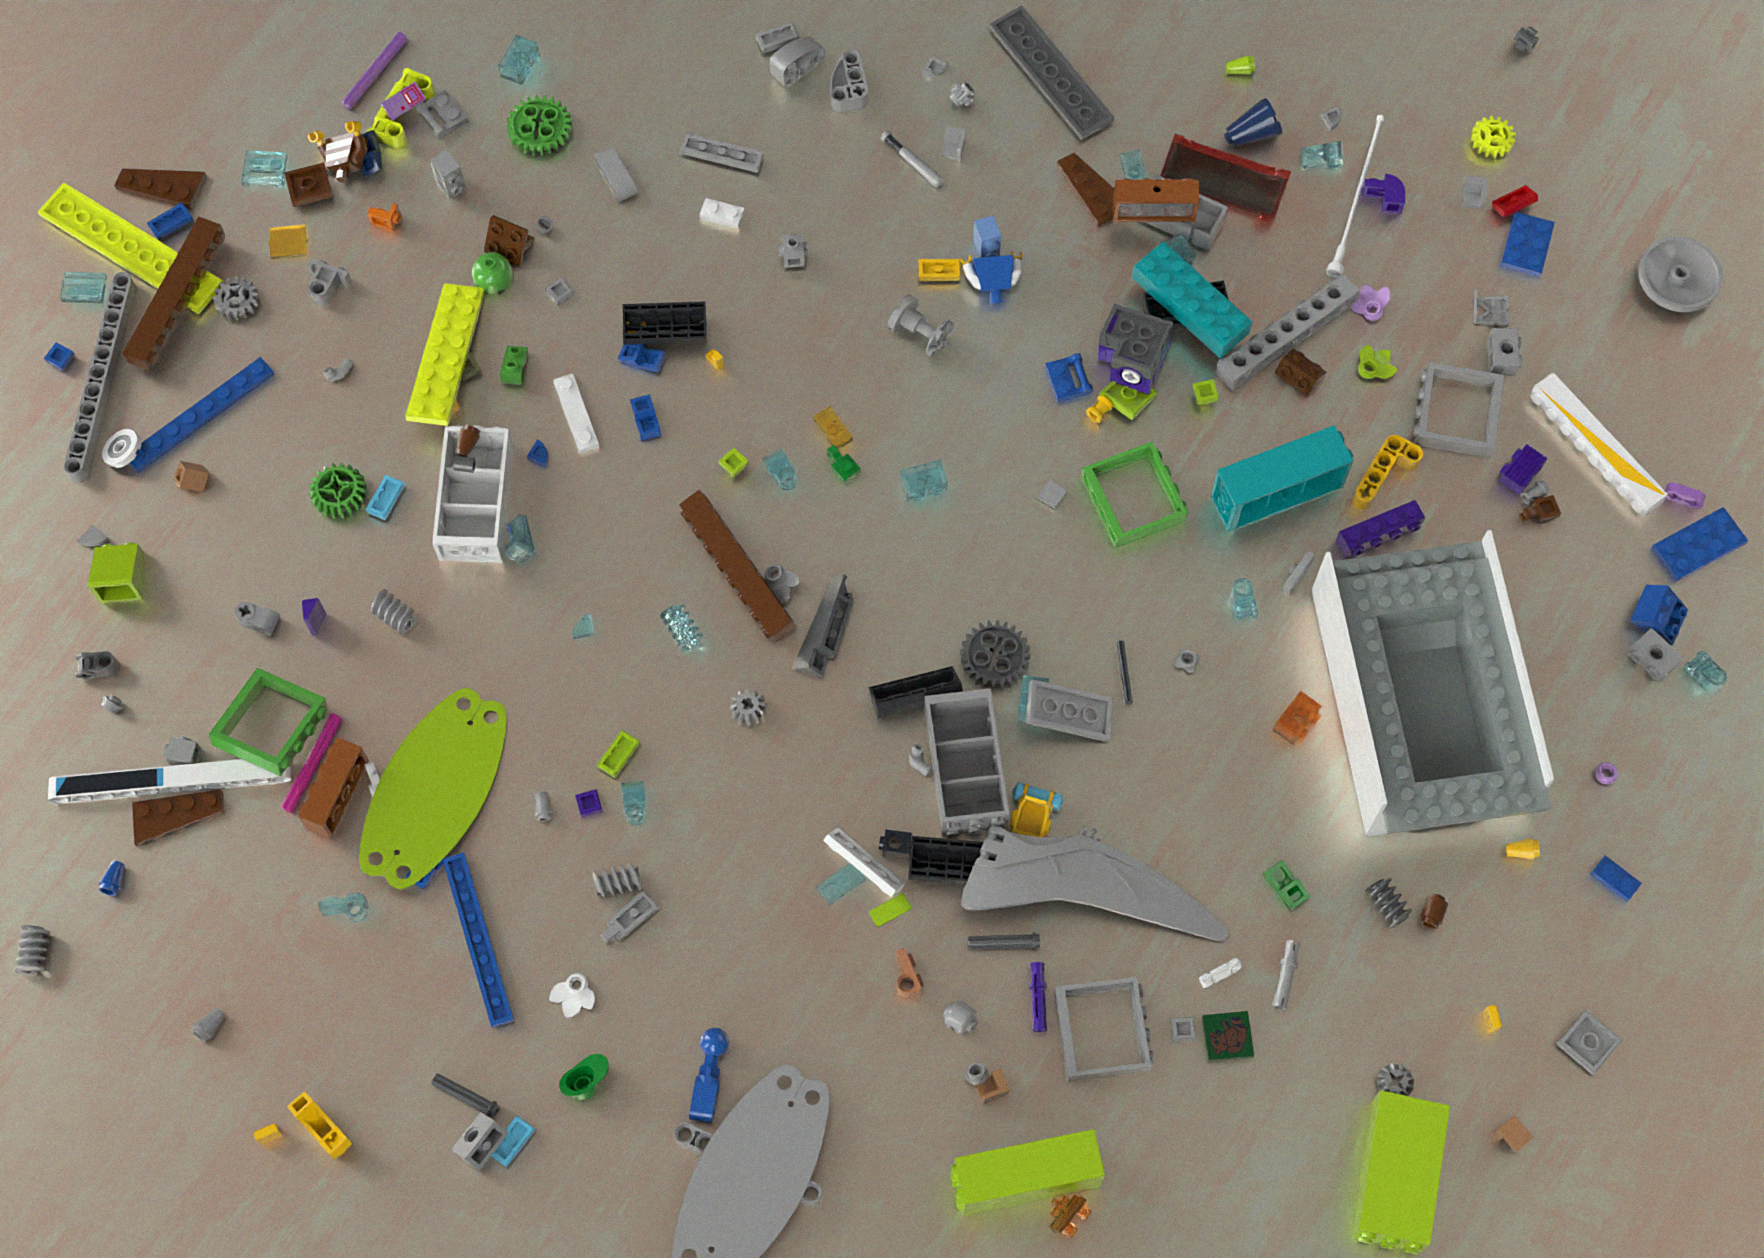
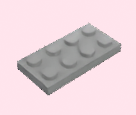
[1026,680,1113,742]

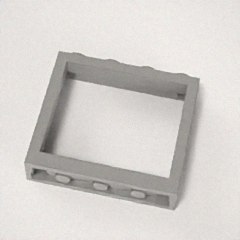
[1413,362,1504,458]
[1054,977,1154,1082]

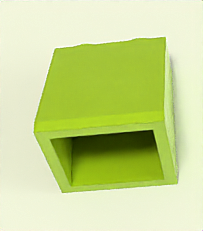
[88,542,143,603]

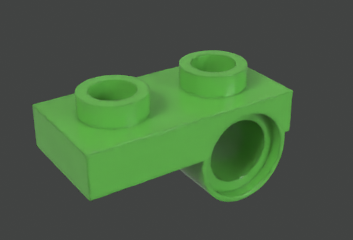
[500,346,528,385]

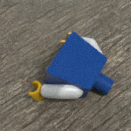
[959,251,1023,304]

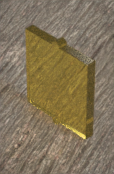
[268,225,308,259]

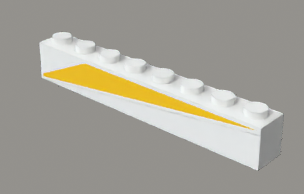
[1530,373,1668,517]

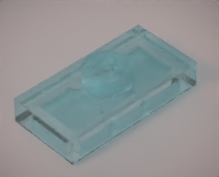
[1120,150,1148,180]
[816,863,866,906]

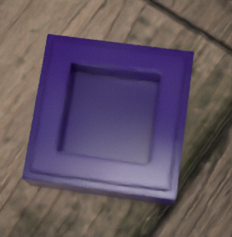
[575,789,603,818]

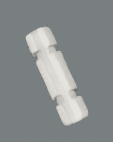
[1199,958,1242,988]

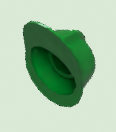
[559,1054,609,1100]

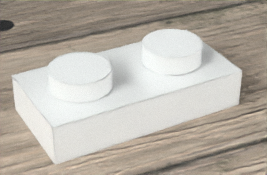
[699,198,745,229]

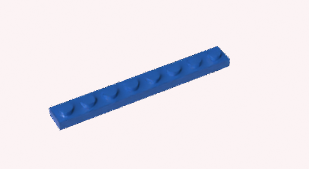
[130,357,274,473]
[442,852,514,1028]

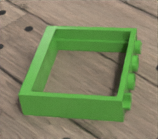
[1081,442,1188,548]
[209,668,328,776]

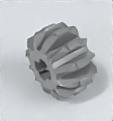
[729,688,767,726]

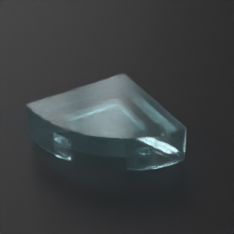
[572,613,595,639]

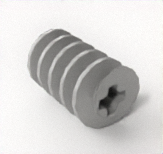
[371,589,419,634]
[593,863,642,898]
[14,925,50,975]

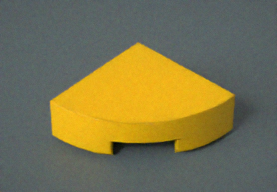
[706,349,724,370]

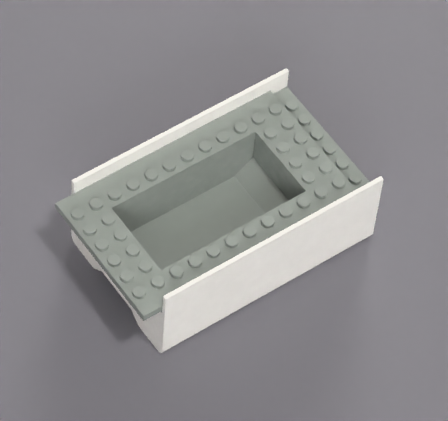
[1311,530,1554,836]

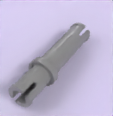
[1272,940,1301,1010]

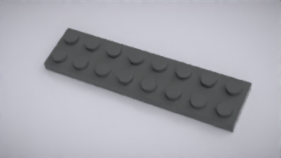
[989,5,1114,141]

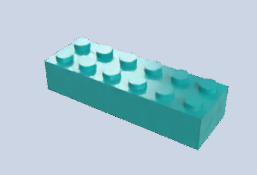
[1132,241,1253,359]

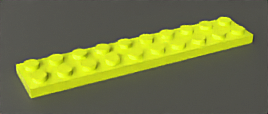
[38,182,224,314]

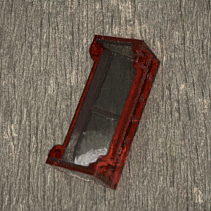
[1160,134,1292,222]

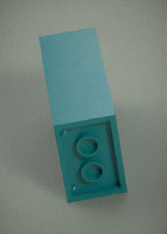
[1210,425,1354,532]

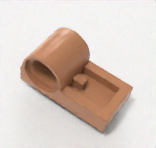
[896,948,924,998]

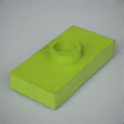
[597,730,641,778]

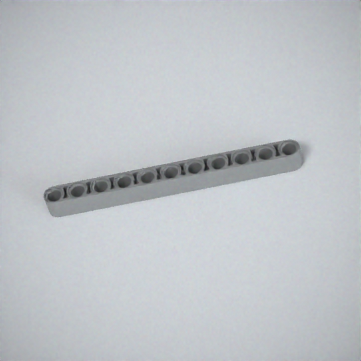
[64,272,136,483]

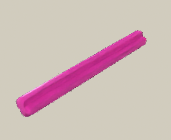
[281,713,342,813]

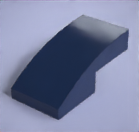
[361,130,382,177]

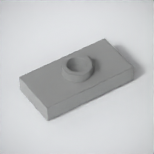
[756,22,800,54]
[1282,551,1315,595]

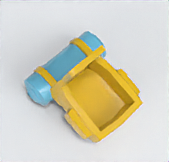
[1009,782,1063,837]

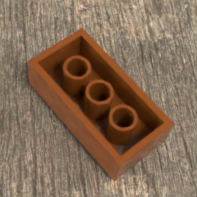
[298,737,369,839]

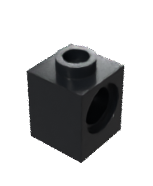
[879,829,912,860]

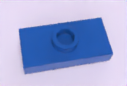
[147,203,194,241]

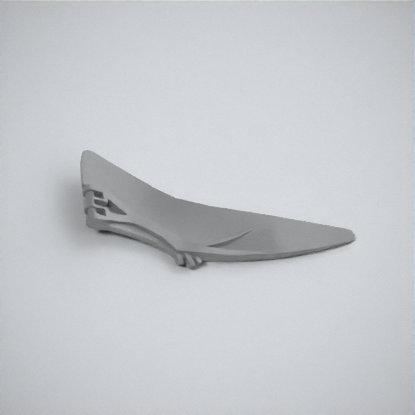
[961,826,1229,942]

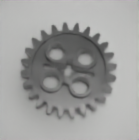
[960,620,1031,689]

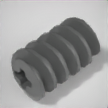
[1365,878,1412,929]

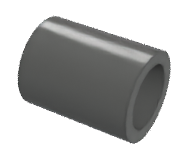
[453,456,476,473]

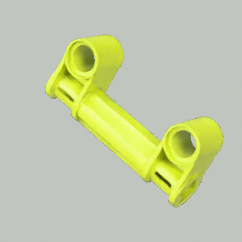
[366,68,435,148]

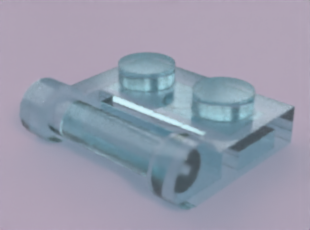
[241,150,288,188]

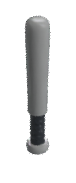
[881,130,944,188]

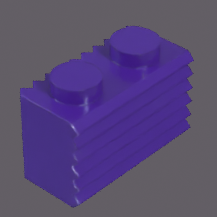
[1499,444,1547,496]

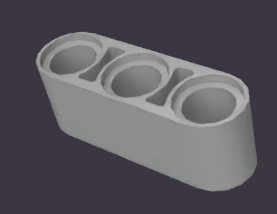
[594,146,638,202]

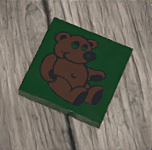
[1202,1011,1254,1062]

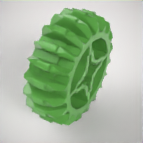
[309,462,367,519]

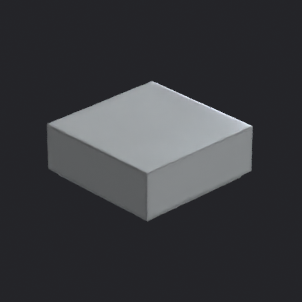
[545,277,575,306]
[1038,480,1067,509]
[1170,1017,1196,1043]

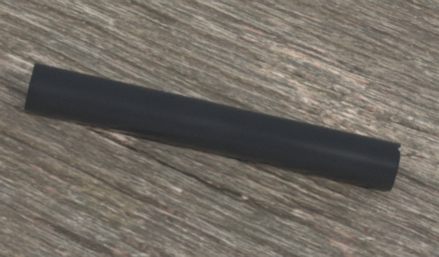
[1116,641,1133,704]

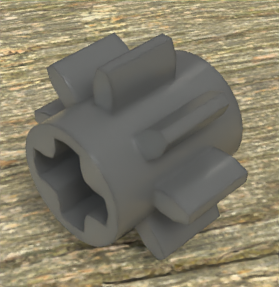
[1514,26,1539,52]

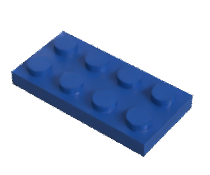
[1652,507,1748,582]

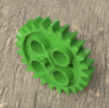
[506,95,572,156]

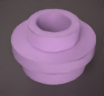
[1595,762,1618,784]

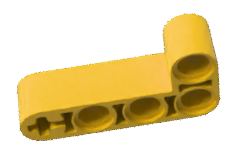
[1352,435,1423,510]

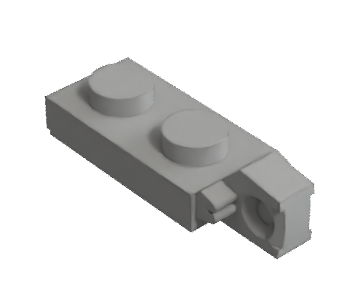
[601,891,659,945]

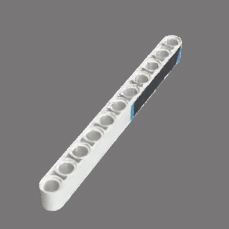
[48,756,291,804]

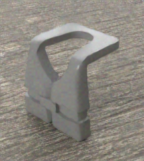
[1473,289,1509,327]

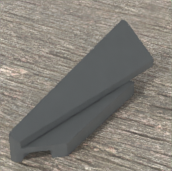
[792,574,854,678]

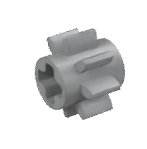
[950,81,975,106]

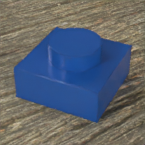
[44,342,75,371]

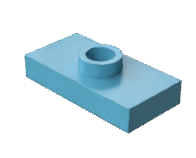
[366,474,405,521]
[491,1115,536,1168]

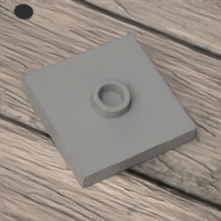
[1556,1010,1622,1075]

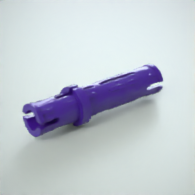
[1029,962,1047,1032]

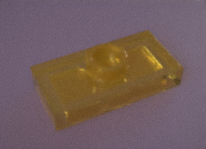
[813,406,853,449]

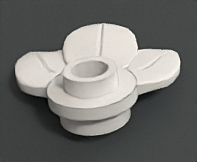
[549,973,595,1018]

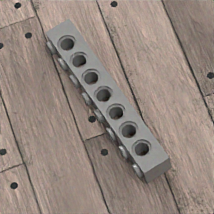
[1216,274,1360,391]

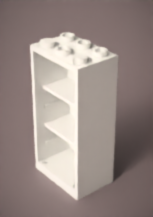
[432,425,514,563]

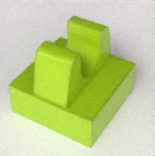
[1192,379,1219,406]
[719,448,749,478]

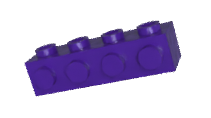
[1335,500,1425,559]

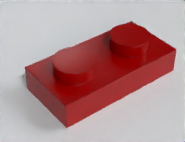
[1492,185,1538,218]

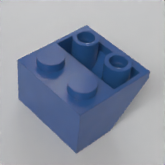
[1631,585,1688,645]

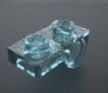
[1301,140,1344,169]
[504,514,536,563]
[318,893,368,923]

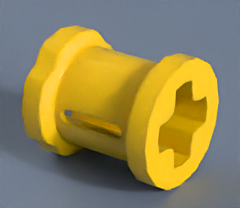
[1086,395,1113,423]

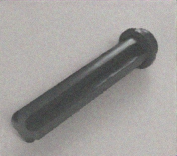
[968,932,1040,950]
[431,1074,500,1118]

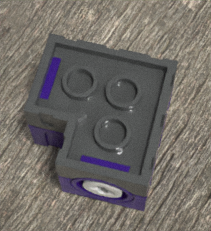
[1098,303,1174,394]

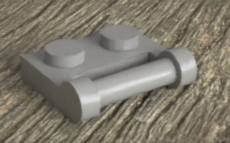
[416,90,469,138]

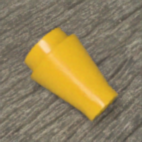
[1506,838,1540,860]

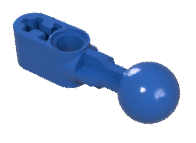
[689,1027,729,1123]

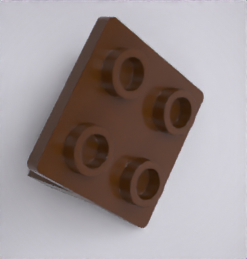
[484,215,535,266]

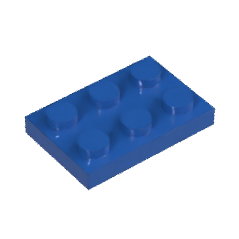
[1500,212,1555,277]

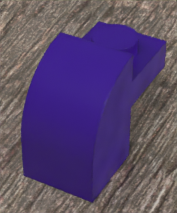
[1361,173,1405,214]

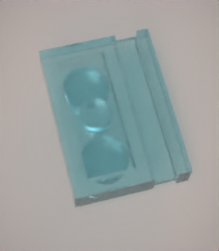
[60,272,107,303]

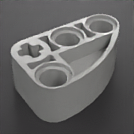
[770,37,826,87]
[830,50,868,112]

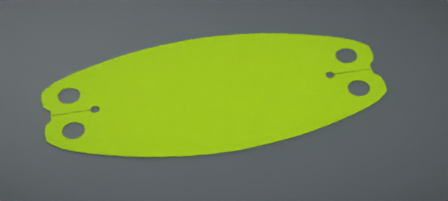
[359,688,507,890]

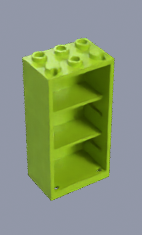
[1351,1090,1450,1254]
[950,1129,1105,1216]

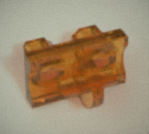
[1049,1194,1092,1238]

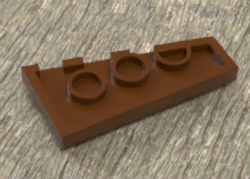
[1057,153,1114,226]
[114,168,206,209]
[132,789,224,847]

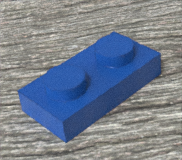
[1590,855,1642,902]

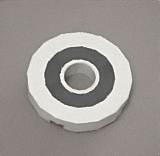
[102,429,141,468]

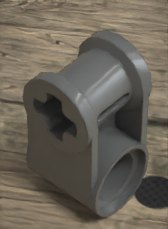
[75,651,120,680]

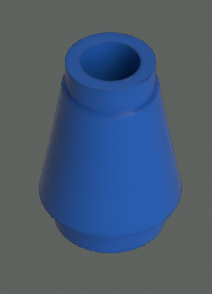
[99,861,125,896]

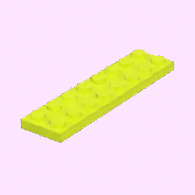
[406,283,485,426]

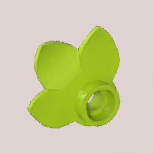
[1358,345,1398,379]

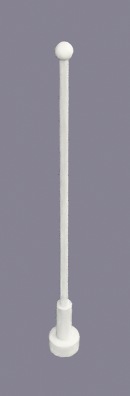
[1326,115,1385,278]

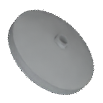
[1638,236,1723,312]

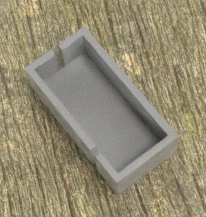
[1146,174,1229,251]

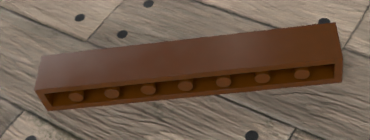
[123,216,225,371]
[679,490,797,642]

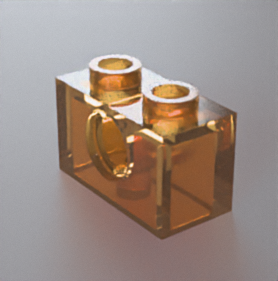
[1272,691,1322,745]

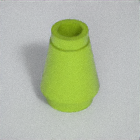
[1226,55,1255,75]

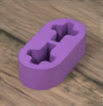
[1665,483,1706,509]

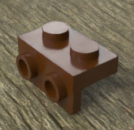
[1275,349,1327,396]

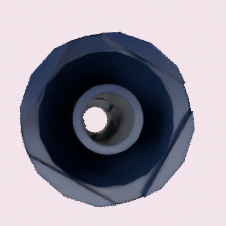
[1224,98,1283,147]

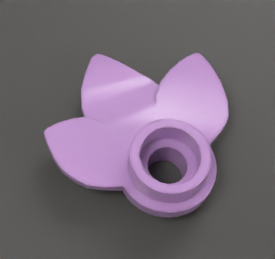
[1351,285,1390,321]

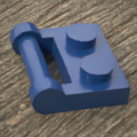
[1045,353,1094,402]

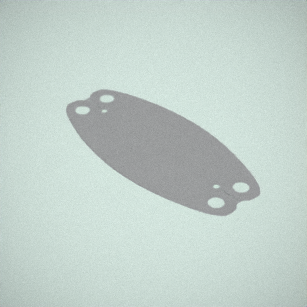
[672,1064,829,1258]

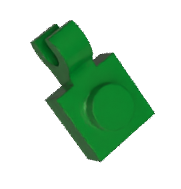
[827,444,861,484]

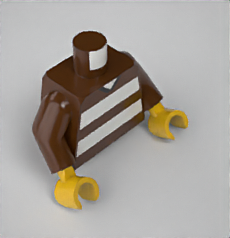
[308,121,368,183]

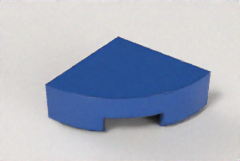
[527,439,549,468]

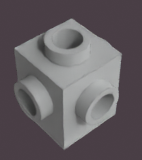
[778,234,808,268]

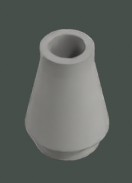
[191,1008,226,1042]

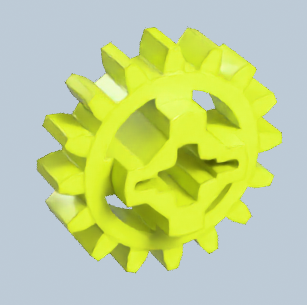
[1470,116,1516,158]

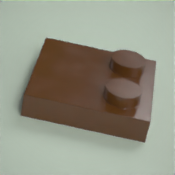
[284,162,333,207]

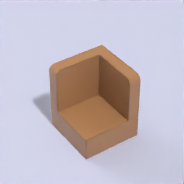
[173,461,209,492]
[975,1068,1010,1105]
[1493,1115,1534,1152]

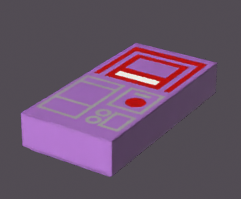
[381,82,426,121]

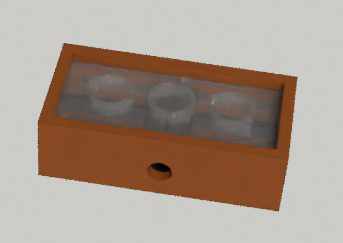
[1113,178,1199,222]

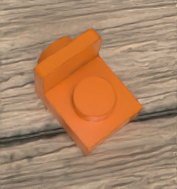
[367,203,402,231]

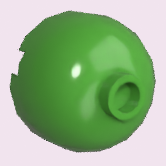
[472,252,514,295]

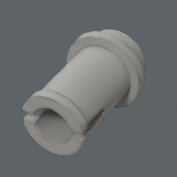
[1521,481,1550,505]
[533,792,553,822]

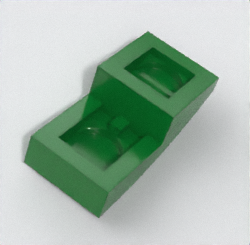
[1263,860,1310,909]

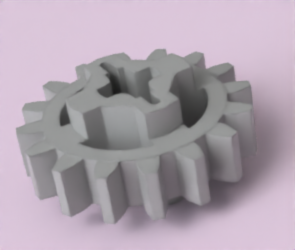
[213,276,260,320]

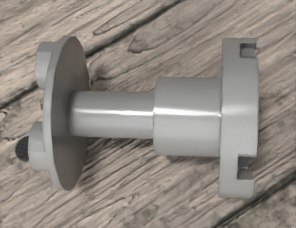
[887,294,955,357]

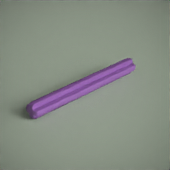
[342,32,407,109]

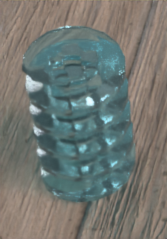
[660,605,703,653]

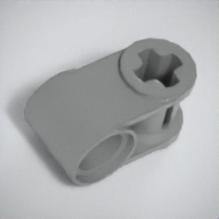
[235,602,280,636]

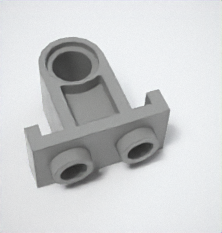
[307,259,352,306]

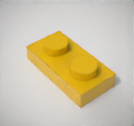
[918,259,960,281]

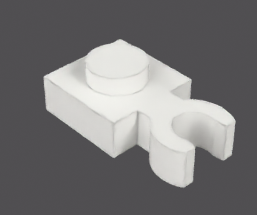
[364,761,380,797]

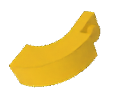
[287,1091,352,1160]

